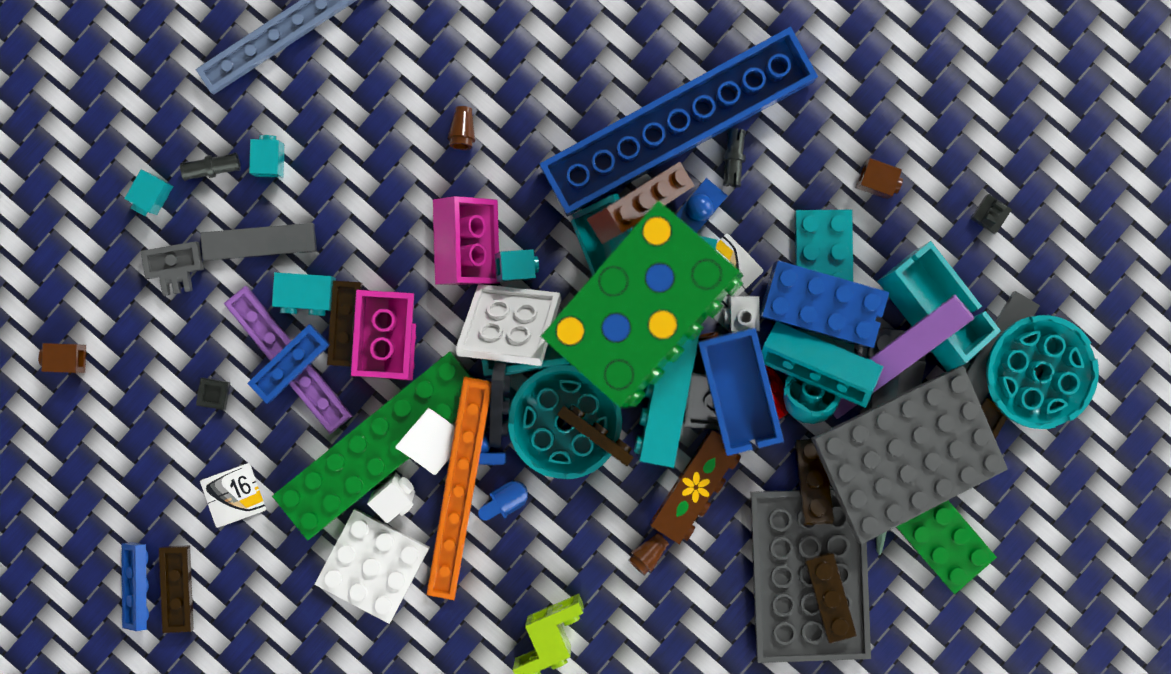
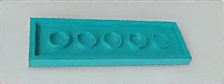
[795,210,854,354]

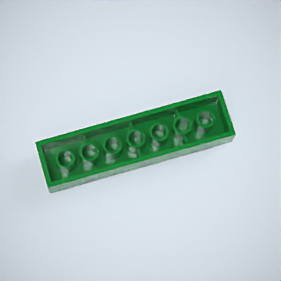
[272,352,475,541]

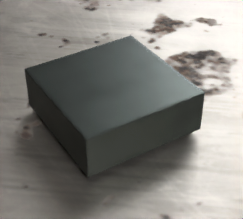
[196,378,231,410]

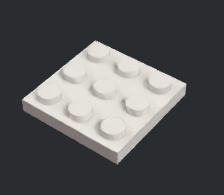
[456,284,561,366]
[314,508,430,624]

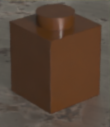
[856,158,903,199]
[38,343,86,373]

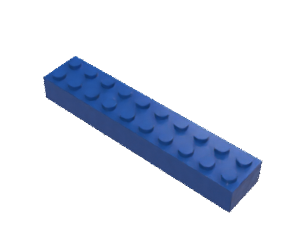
[539,27,818,217]

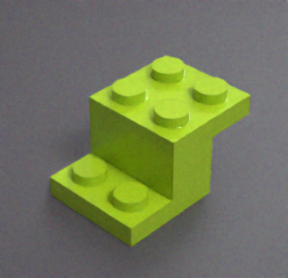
[513,594,583,674]

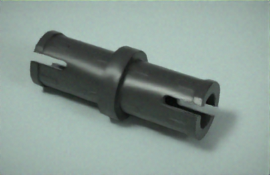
[723,128,746,187]
[180,153,241,181]

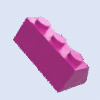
[433,196,500,285]
[351,290,414,379]

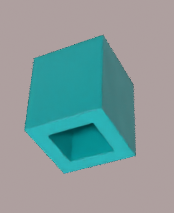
[249,135,285,178]
[124,169,174,216]
[495,249,539,282]

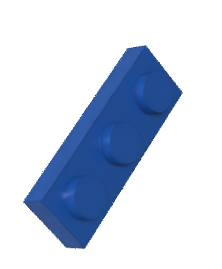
[247,324,330,404]
[121,542,149,631]

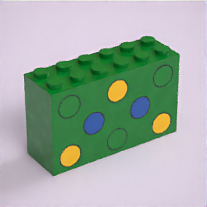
[540,200,743,408]

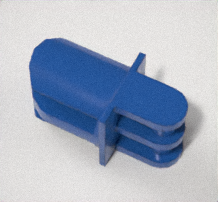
[478,481,528,521]

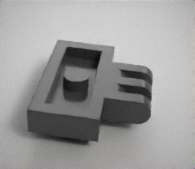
[141,241,204,296]

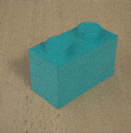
[272,272,336,316]

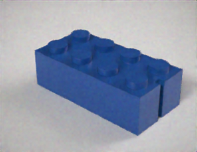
[760,260,889,348]
[698,327,784,456]

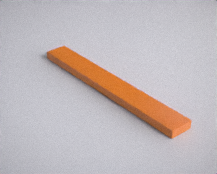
[427,377,492,600]

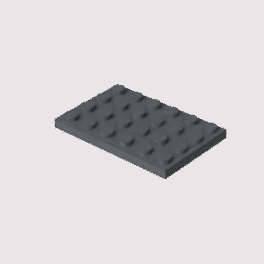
[811,366,1008,544]
[750,489,871,663]

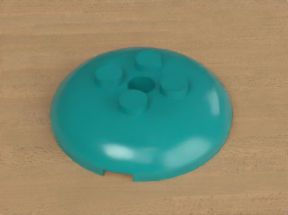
[986,315,1099,429]
[508,365,622,479]

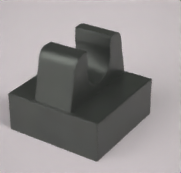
[970,194,1012,234]

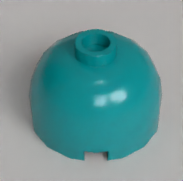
[783,375,841,424]

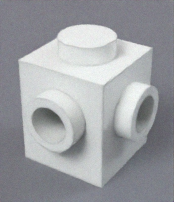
[723,296,760,332]
[367,472,415,523]

